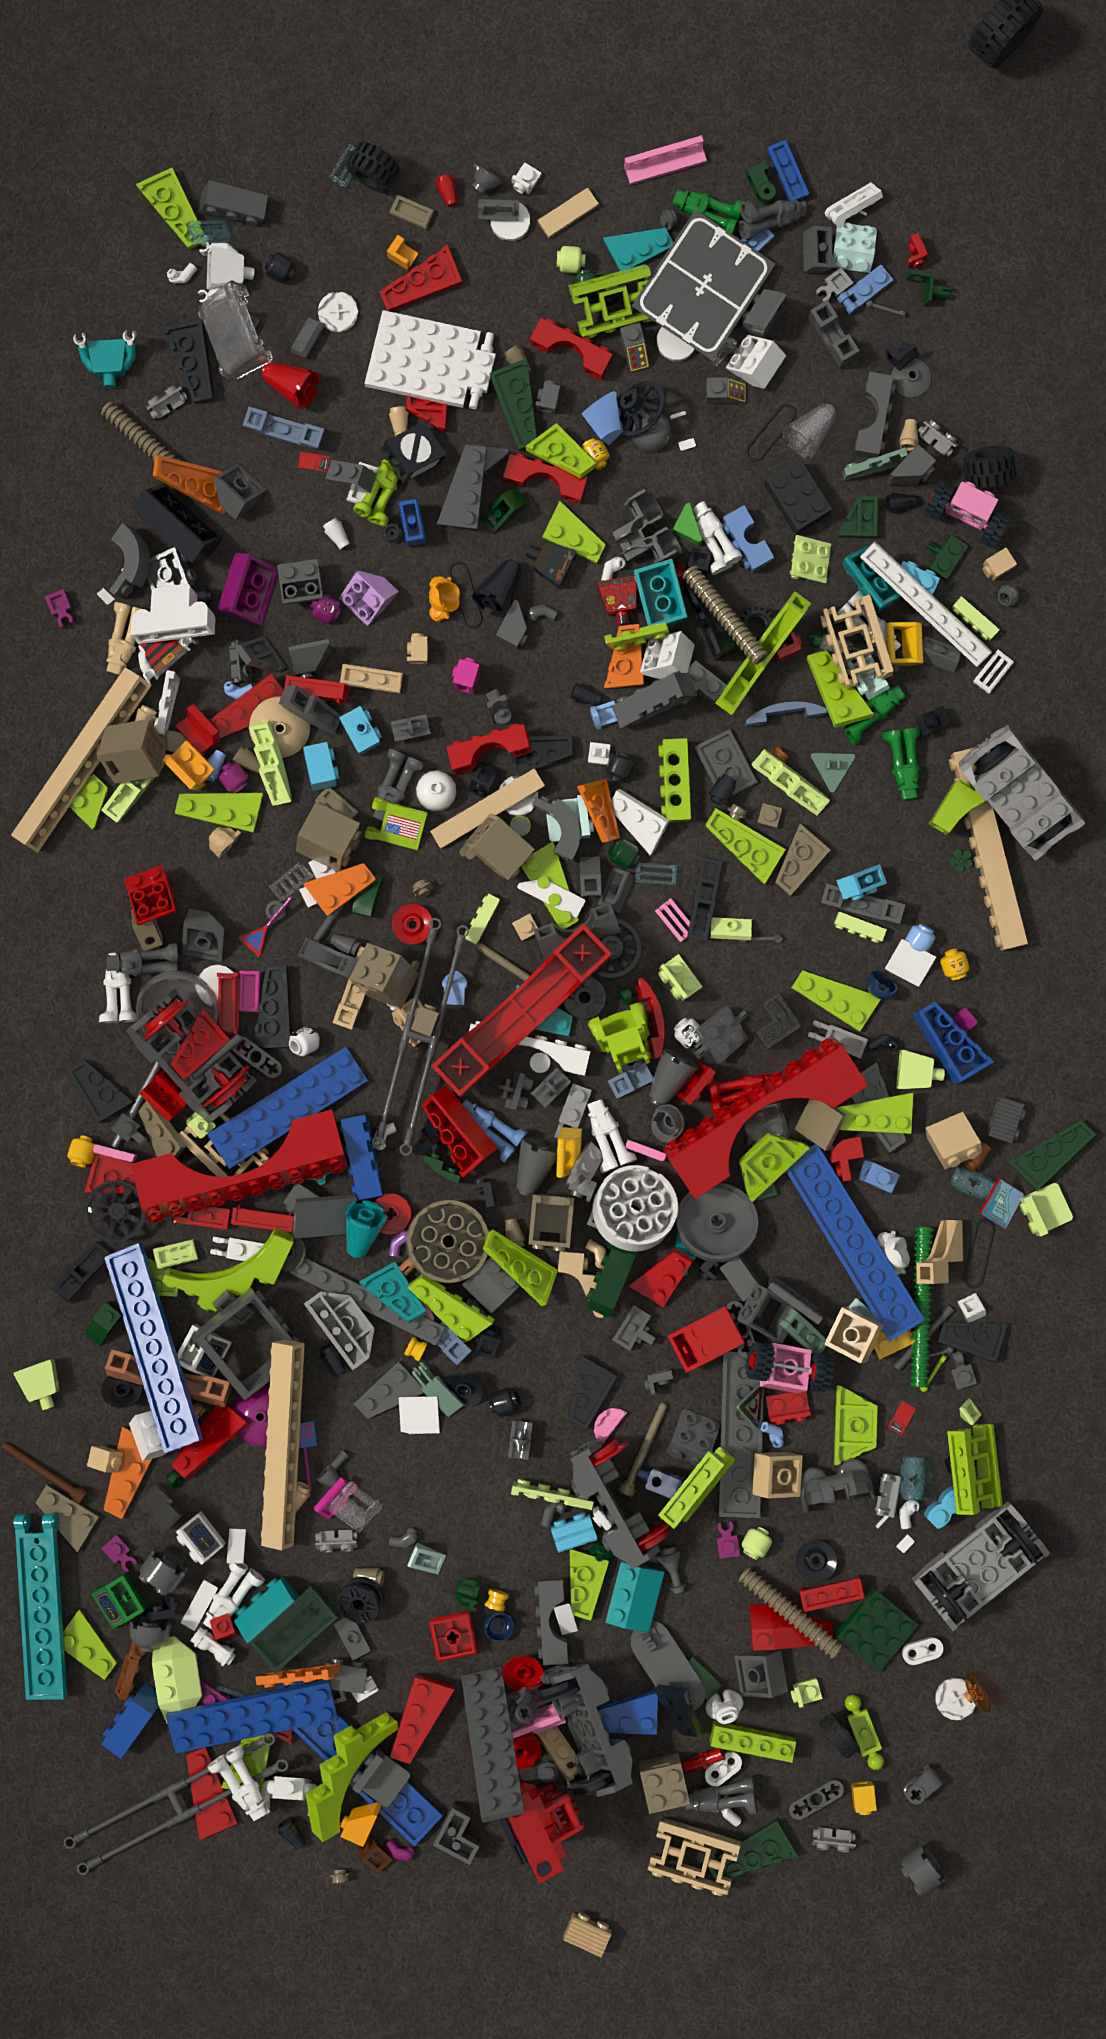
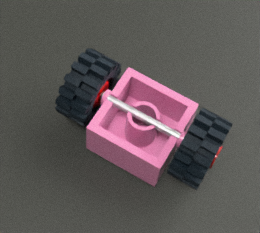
[923,481,1011,549]
[745,1342,834,1393]

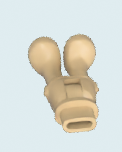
[106,602,149,675]

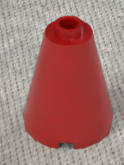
[262,362,320,409]

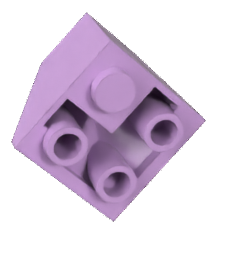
[339,571,399,626]

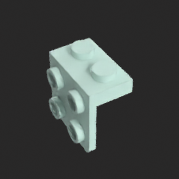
[832,223,877,273]
[546,795,594,842]

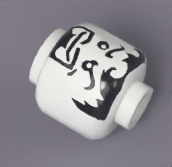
[674,1018,701,1048]
[289,1027,319,1056]

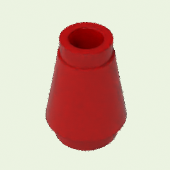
[436,174,458,207]

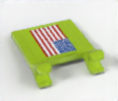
[365,797,427,850]

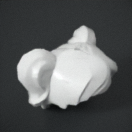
[876,1231,910,1275]

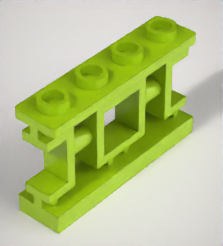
[568,264,653,338]
[947,1424,1003,1515]
[658,1447,735,1529]

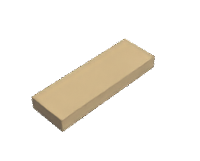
[538,188,599,238]
[340,664,403,694]

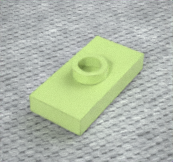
[710,917,752,940]
[152,1239,198,1270]

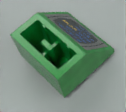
[91,1572,148,1629]

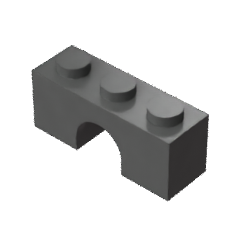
[808,300,860,368]

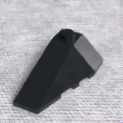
[684,583,738,661]

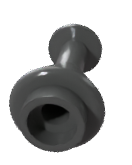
[657,1545,686,1594]

